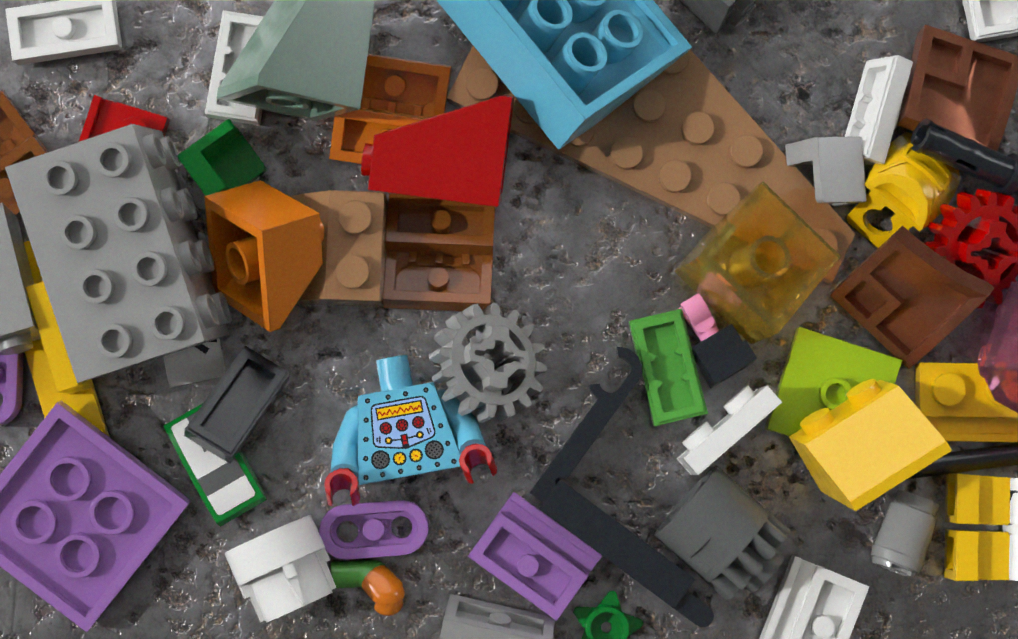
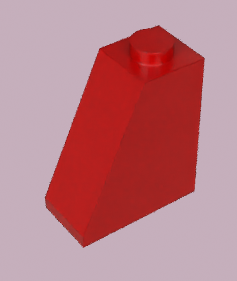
[361,94,515,207]

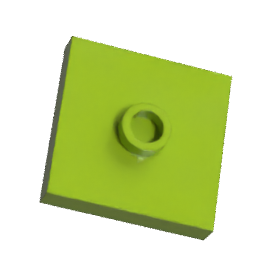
[765,327,902,437]

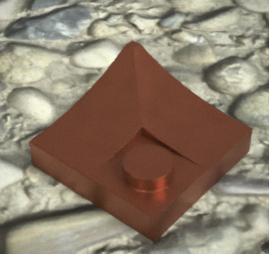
[897,24,1018,151]
[830,225,994,369]

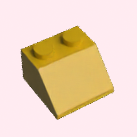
[789,379,952,511]

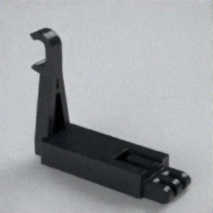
[529,347,714,627]

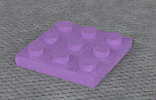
[0,401,191,632]

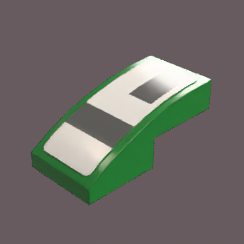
[164,403,267,527]

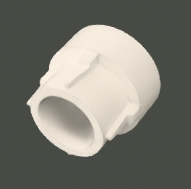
[224,515,337,623]

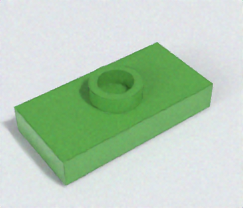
[628,308,708,426]

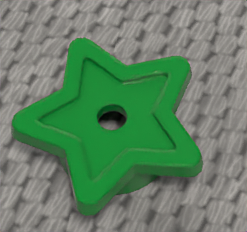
[573,591,643,639]

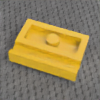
[915,362,1018,442]

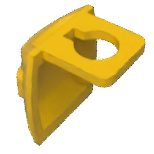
[847,132,961,248]

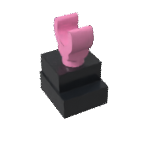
[678,293,757,389]

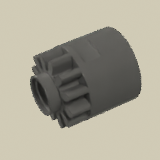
[654,465,789,600]

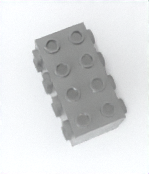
[5,124,232,383]

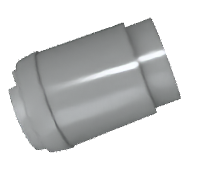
[870,490,940,578]

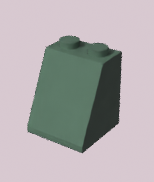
[217,0,375,121]

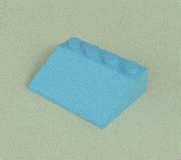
[437,0,692,150]

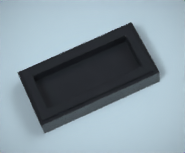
[184,346,290,464]

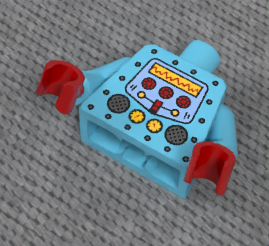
[324,355,497,506]

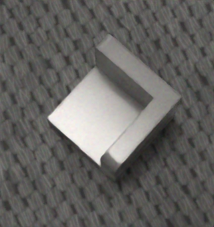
[785,137,866,207]

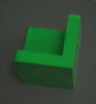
[177,119,266,196]

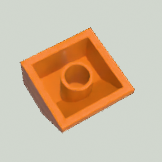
[204,180,324,332]

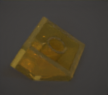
[674,181,841,344]

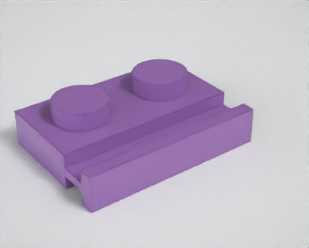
[468,492,602,621]

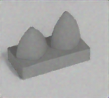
[440,594,555,639]

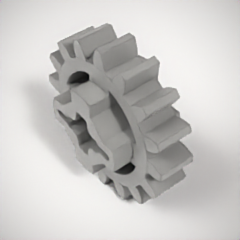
[429,303,547,423]

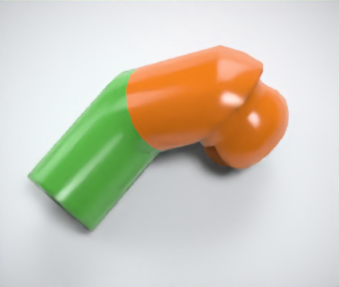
[331,560,405,616]

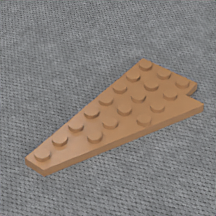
[447,46,855,284]

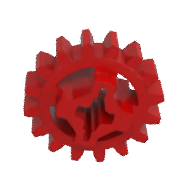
[924,189,1018,308]

